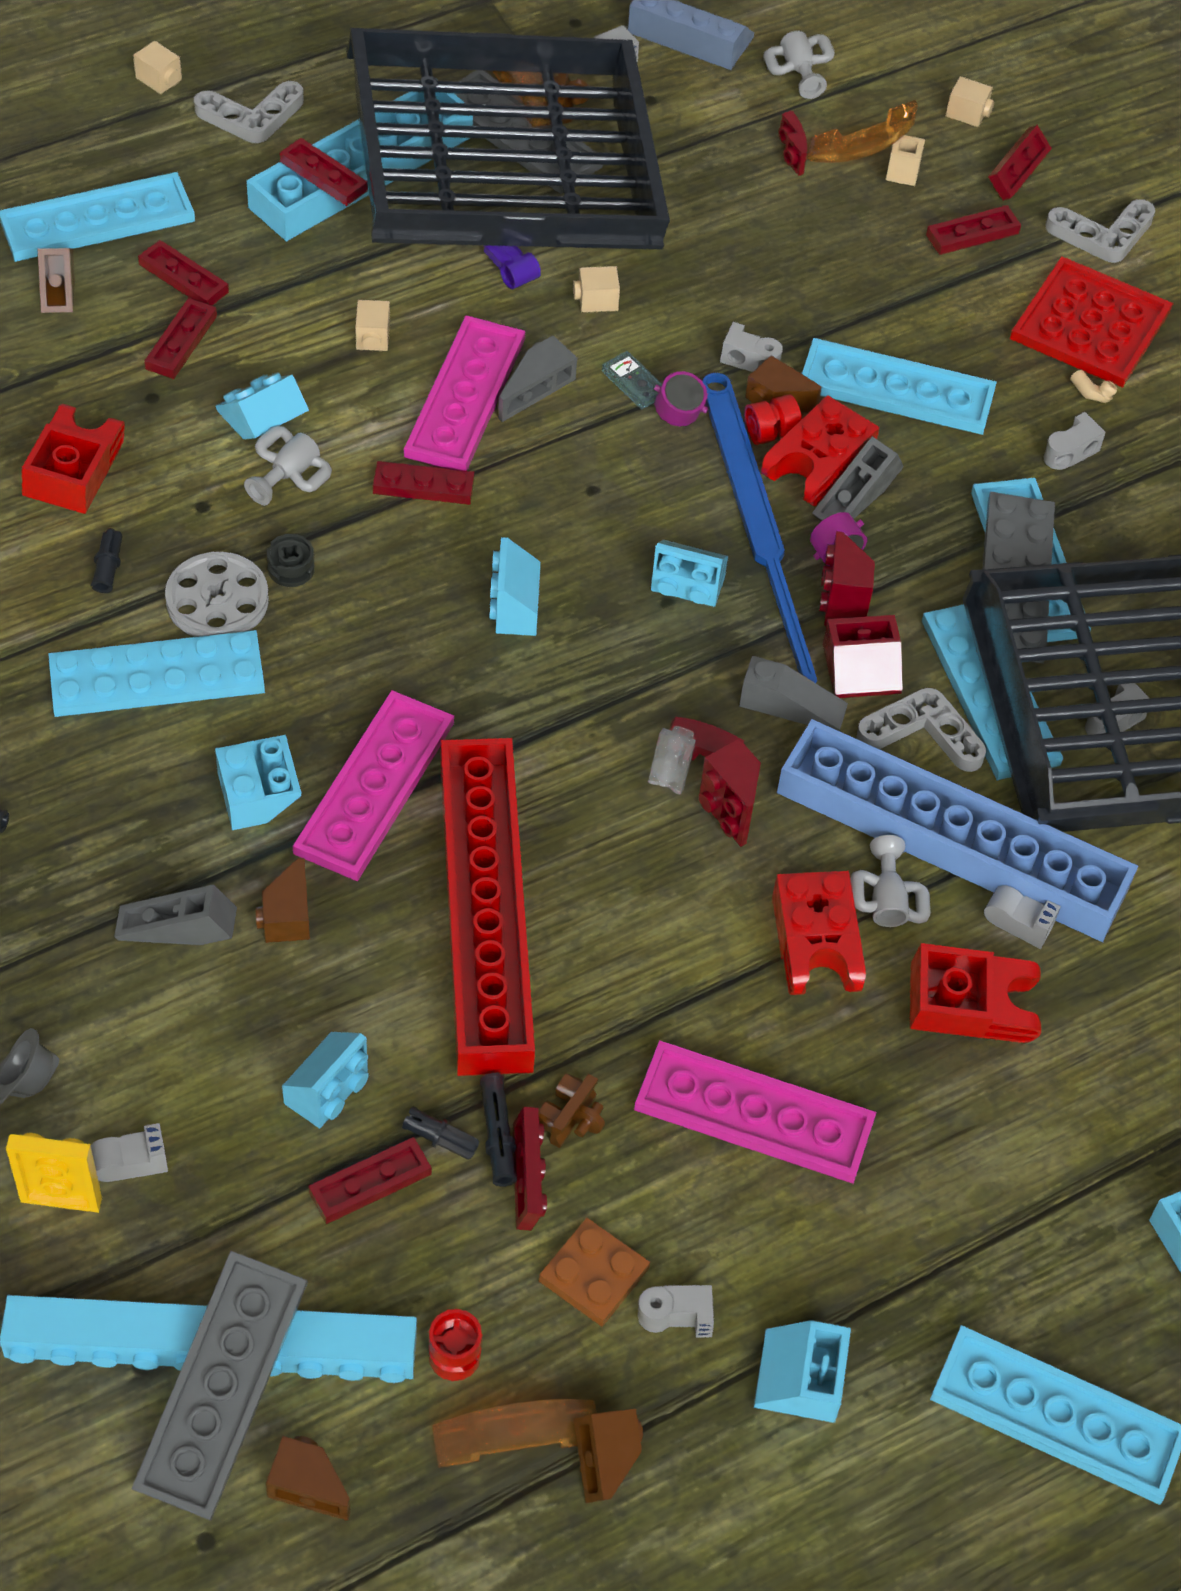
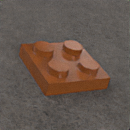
[539,1218,650,1327]

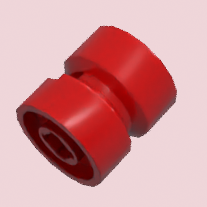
[744,394,802,445]
[429,1309,482,1381]

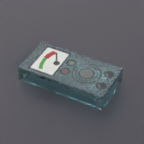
[602,351,662,410]

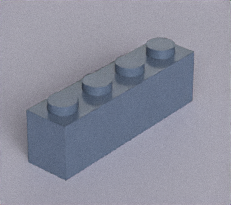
[628,0,754,70]

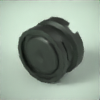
[267,534,314,587]

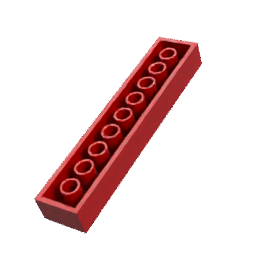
[441,738,535,1076]

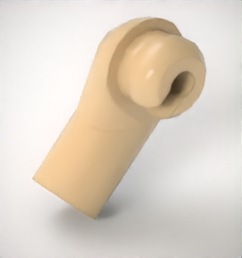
[1071,370,1117,403]

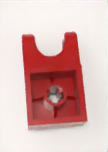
[761,395,880,506]
[22,403,125,514]
[772,871,866,995]
[910,943,1041,1043]

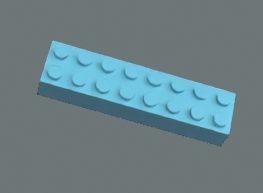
[247,78,473,241]

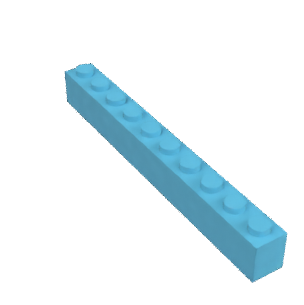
[0,1295,417,1383]

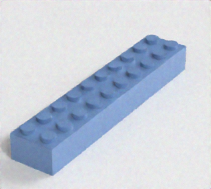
[777,719,1138,942]

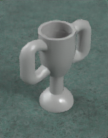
[764,31,835,99]
[244,426,332,506]
[850,835,931,927]

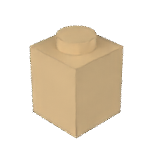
[134,41,182,94]
[946,77,994,127]
[886,134,925,186]
[573,266,620,312]
[356,300,390,351]

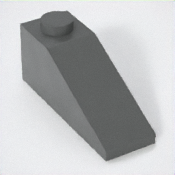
[498,335,577,422]
[812,436,904,521]
[739,656,848,731]
[114,884,237,945]

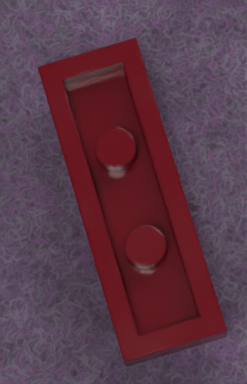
[988,124,1052,201]
[279,138,368,206]
[926,205,1021,255]
[138,240,229,306]
[144,298,217,379]
[373,461,475,505]
[513,1106,547,1231]
[308,1137,432,1224]

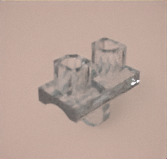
[648,726,696,795]

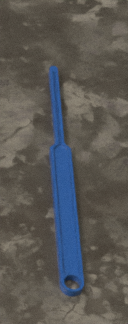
[703,373,817,683]

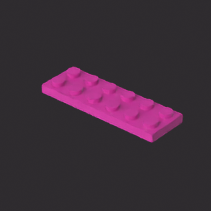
[404,316,525,471]
[293,691,454,881]
[634,1040,876,1184]

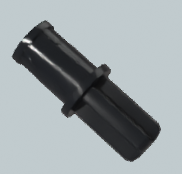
[91,528,123,593]
[402,1106,479,1160]

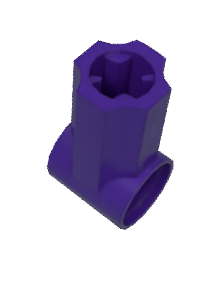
[484,245,541,290]

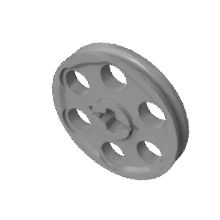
[165,552,269,637]

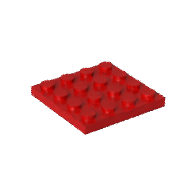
[1010,256,1173,388]

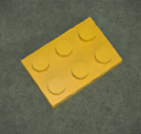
[6,1133,102,1213]

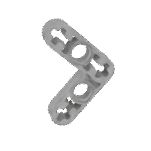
[194,81,304,143]
[1046,199,1155,263]
[857,688,986,772]

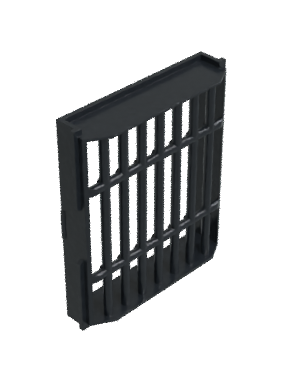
[346,28,670,250]
[962,554,1181,832]

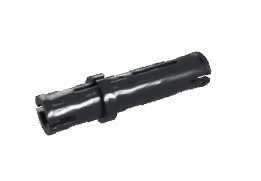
[480,1073,517,1187]

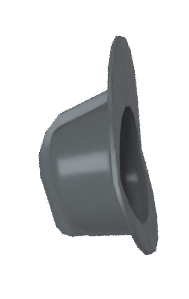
[0,1028,59,1104]

